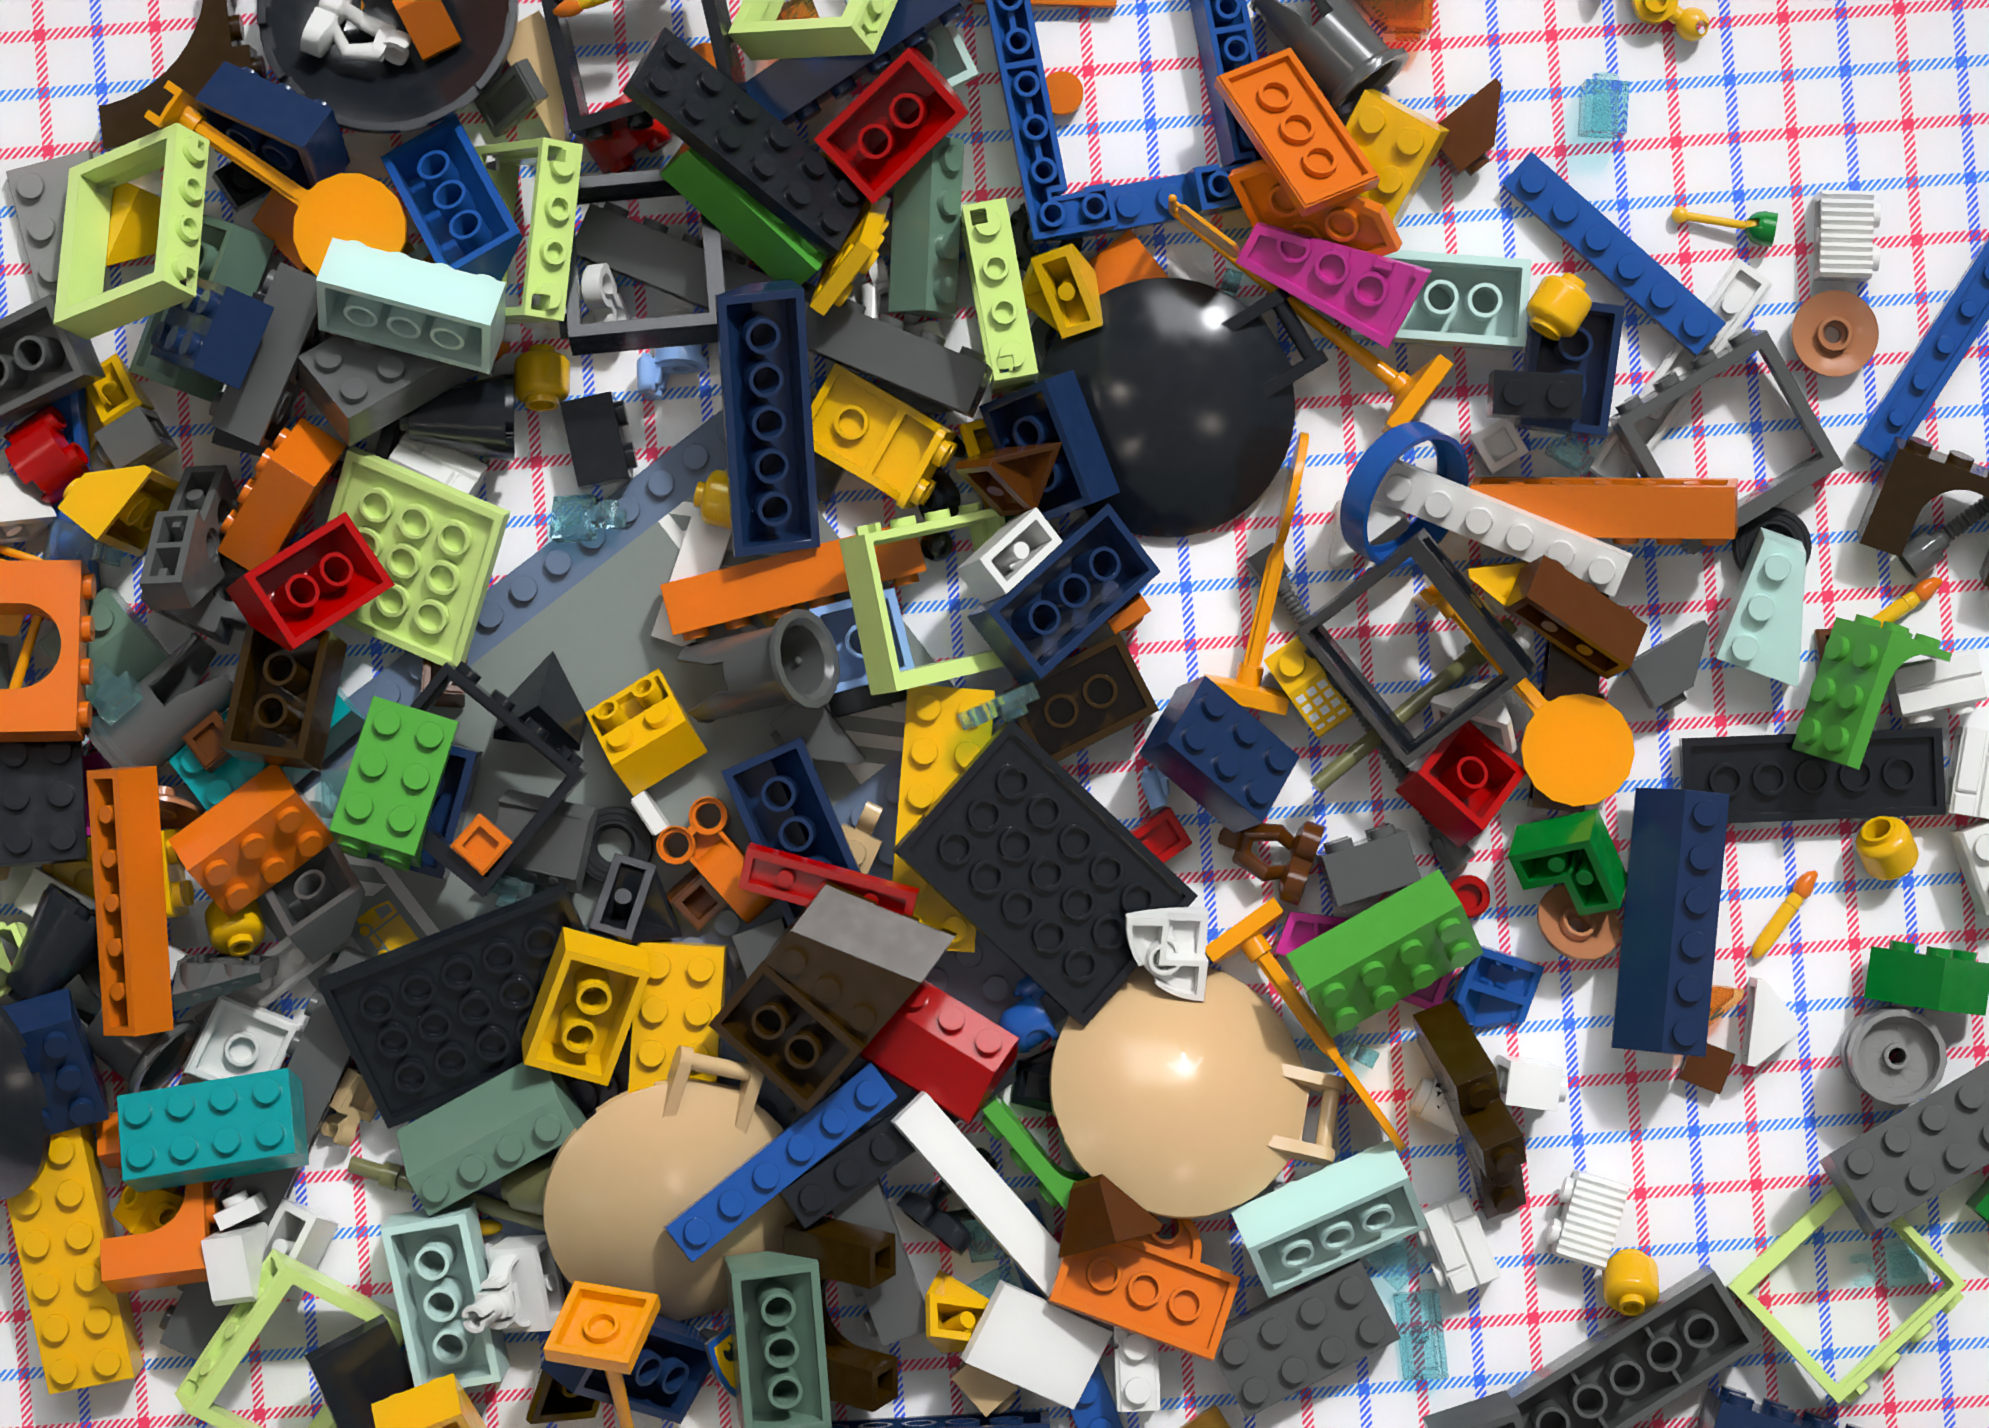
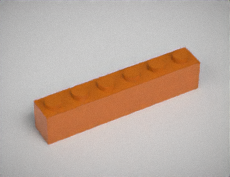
[1470,477,1738,546]
[660,526,927,641]
[86,766,174,1037]

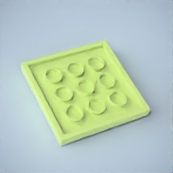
[327,446,511,666]

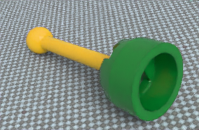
[1671,206,1778,247]

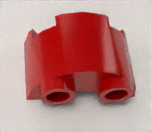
[579,94,672,174]
[3,405,91,505]

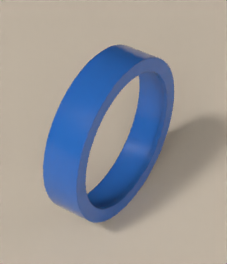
[1340,421,1469,569]

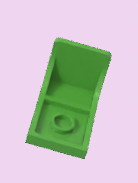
[1791,614,1952,770]
[329,696,460,872]
[981,1094,1091,1211]

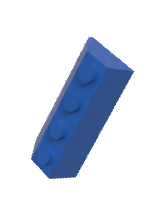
[380,114,523,281]

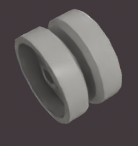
[1839,1005,1947,1105]

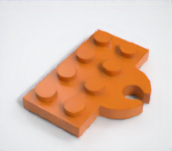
[1047,1214,1241,1362]

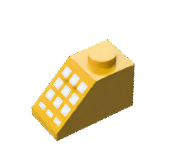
[1263,635,1354,738]

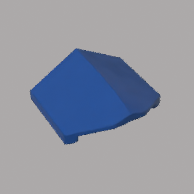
[1453,945,1544,1029]

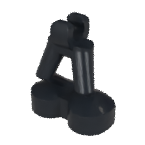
[896,1147,998,1256]

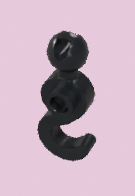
[918,435,966,562]

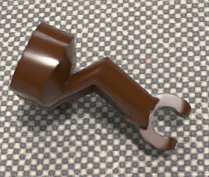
[1218,821,1325,906]

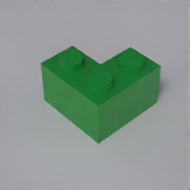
[1508,809,1627,916]
[1864,940,1989,1016]

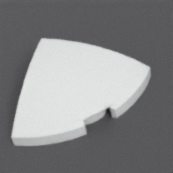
[1125,907,1209,1001]

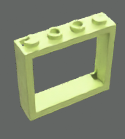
[728,0,898,61]
[53,123,210,340]
[474,137,583,324]
[960,197,1038,395]
[839,502,1006,695]
[1726,1186,1967,1404]
[175,1248,404,1428]

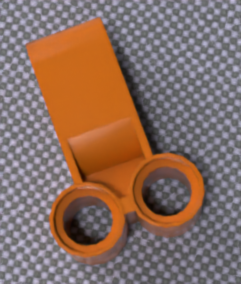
[656,796,776,924]

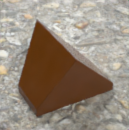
[954,442,1062,516]
[1058,1174,1163,1258]

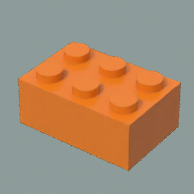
[217,418,346,571]
[168,764,335,918]

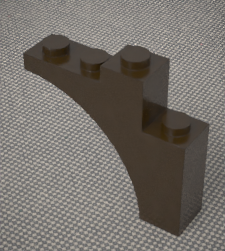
[98,0,267,152]
[1413,999,1527,1220]

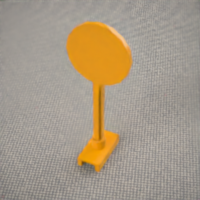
[144,80,407,277]
[1204,432,1309,715]
[1412,584,1635,807]
[1205,897,1407,1153]

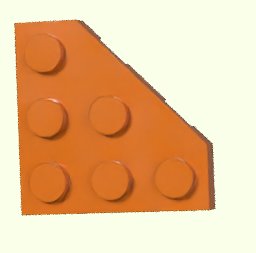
[1228,159,1403,256]

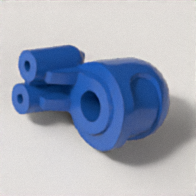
[998,976,1060,1053]

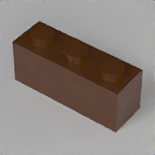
[1503,555,1648,679]

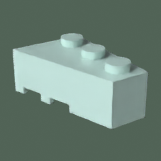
[1713,527,1806,687]

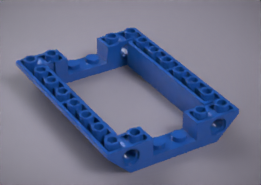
[985,0,1263,241]

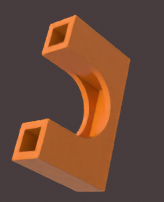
[0,560,96,742]
[96,1112,220,1294]

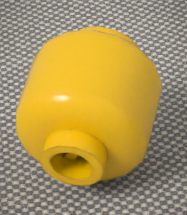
[1526,272,1592,341]
[514,344,570,412]
[693,469,731,529]
[1855,816,1919,880]
[204,899,266,957]
[1602,1249,1660,1316]

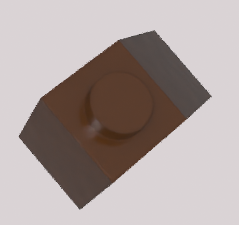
[1437,78,1501,178]

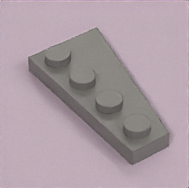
[6,149,93,300]

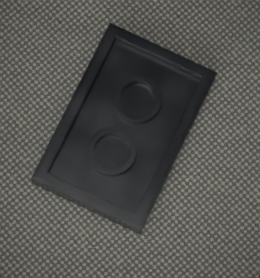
[304,1314,415,1428]

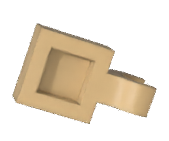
[842,801,884,874]
[321,1067,377,1147]

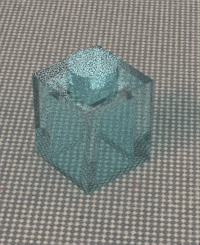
[1578,72,1630,139]

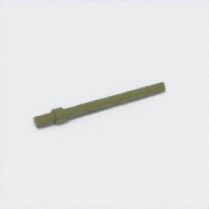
[1310,618,1518,793]
[348,1156,545,1232]

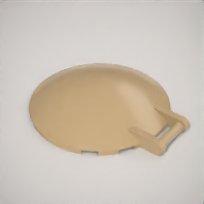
[1049,965,1347,1219]
[542,1045,796,1321]

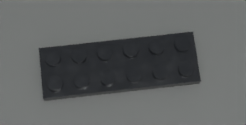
[623,27,867,259]
[1679,728,1946,823]

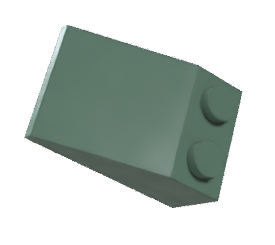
[38,587,169,715]

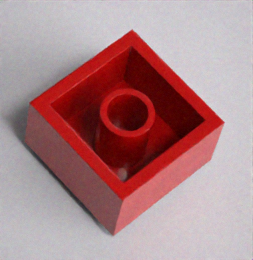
[1394,720,1526,848]

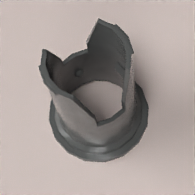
[1249,0,1410,119]
[676,609,840,723]
[85,632,234,770]
[76,957,201,1094]

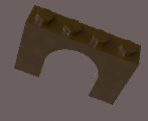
[1856,436,1989,587]
[782,1216,898,1412]

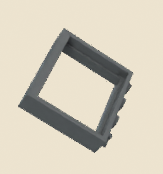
[1609,327,1843,555]

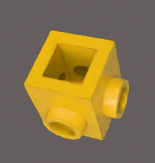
[112,1185,185,1235]

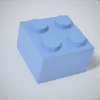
[809,588,915,694]

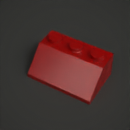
[814,47,969,204]
[226,512,395,652]
[860,980,1019,1125]

